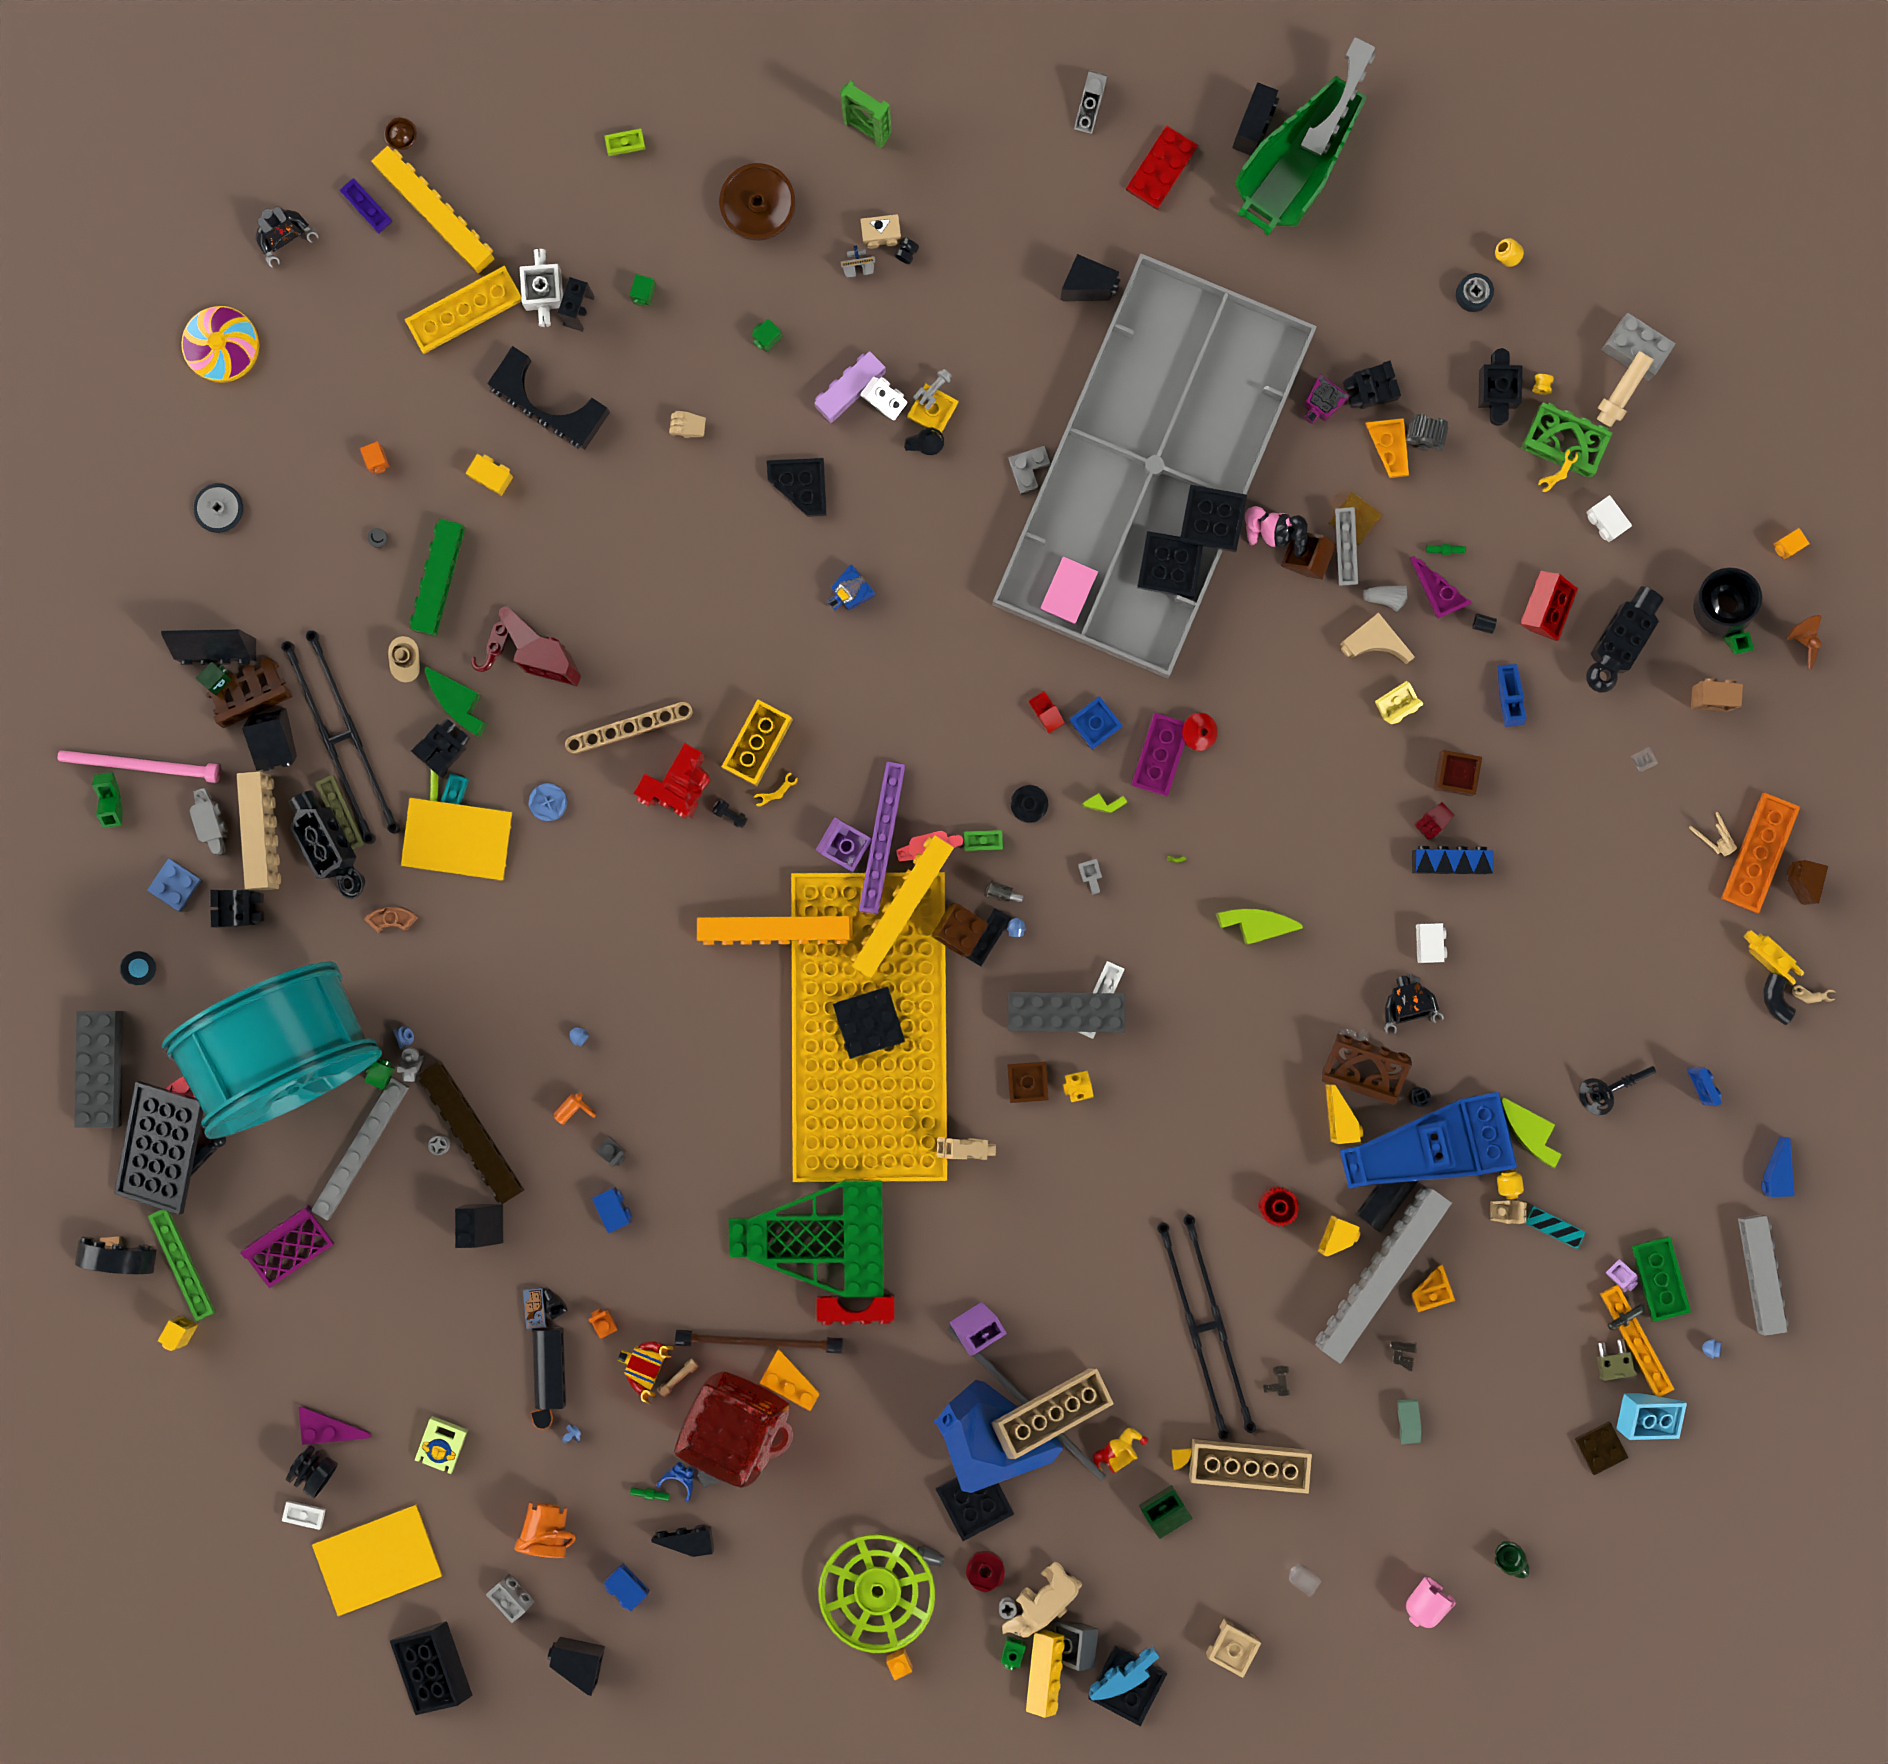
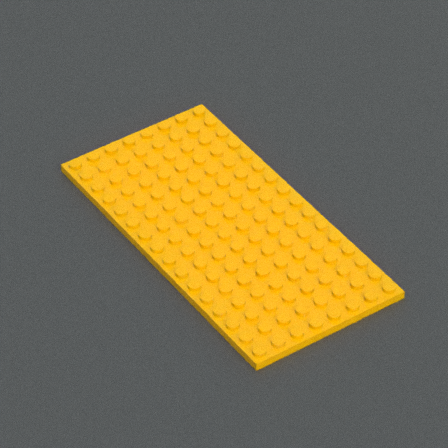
[791,872,947,1182]

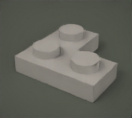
[1008,446,1050,495]

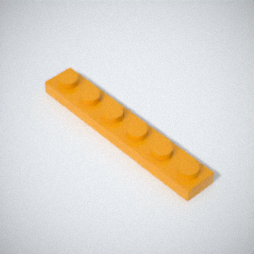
[1600,1285,1674,1397]

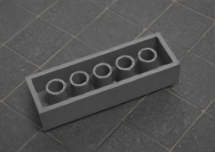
[1008,992,1125,1033]
[74,1011,123,1128]

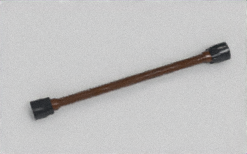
[675,1330,843,1354]

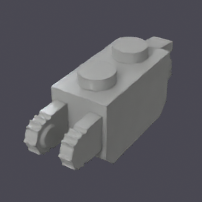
[189,788,228,855]

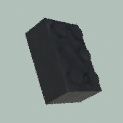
[1232,82,1280,155]

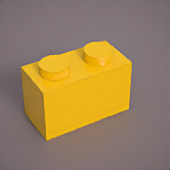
[466,454,513,496]
[158,1315,198,1351]

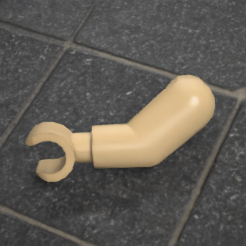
[1792,985,1836,1004]

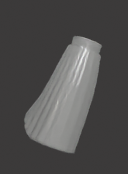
[1363,586,1408,612]

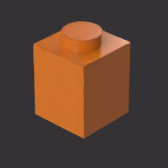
[360,441,390,474]

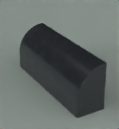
[1355,1180,1419,1232]
[532,1328,566,1409]

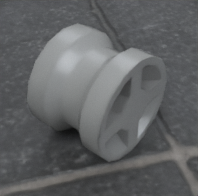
[428,1135,450,1155]

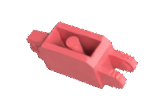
[896,830,964,862]

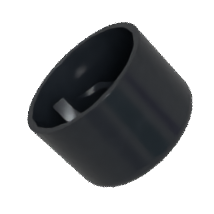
[1693,568,1762,636]

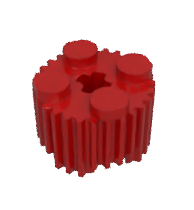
[1258,1186,1299,1227]

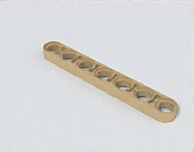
[565,702,693,754]

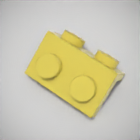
[1375,681,1423,724]

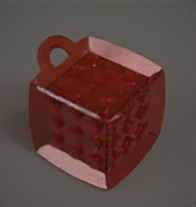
[674,1372,793,1488]

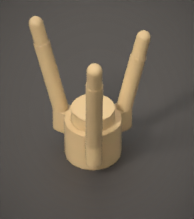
[1689,812,1737,856]

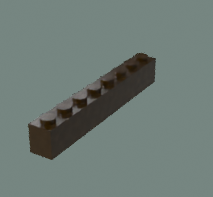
[418,1061,524,1204]

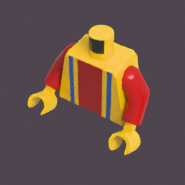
[617,1341,673,1403]

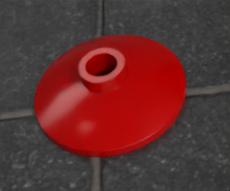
[1182,713,1217,751]

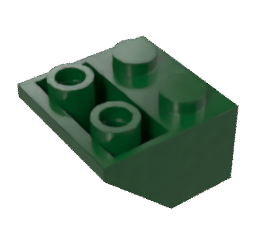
[1139,1485,1193,1539]

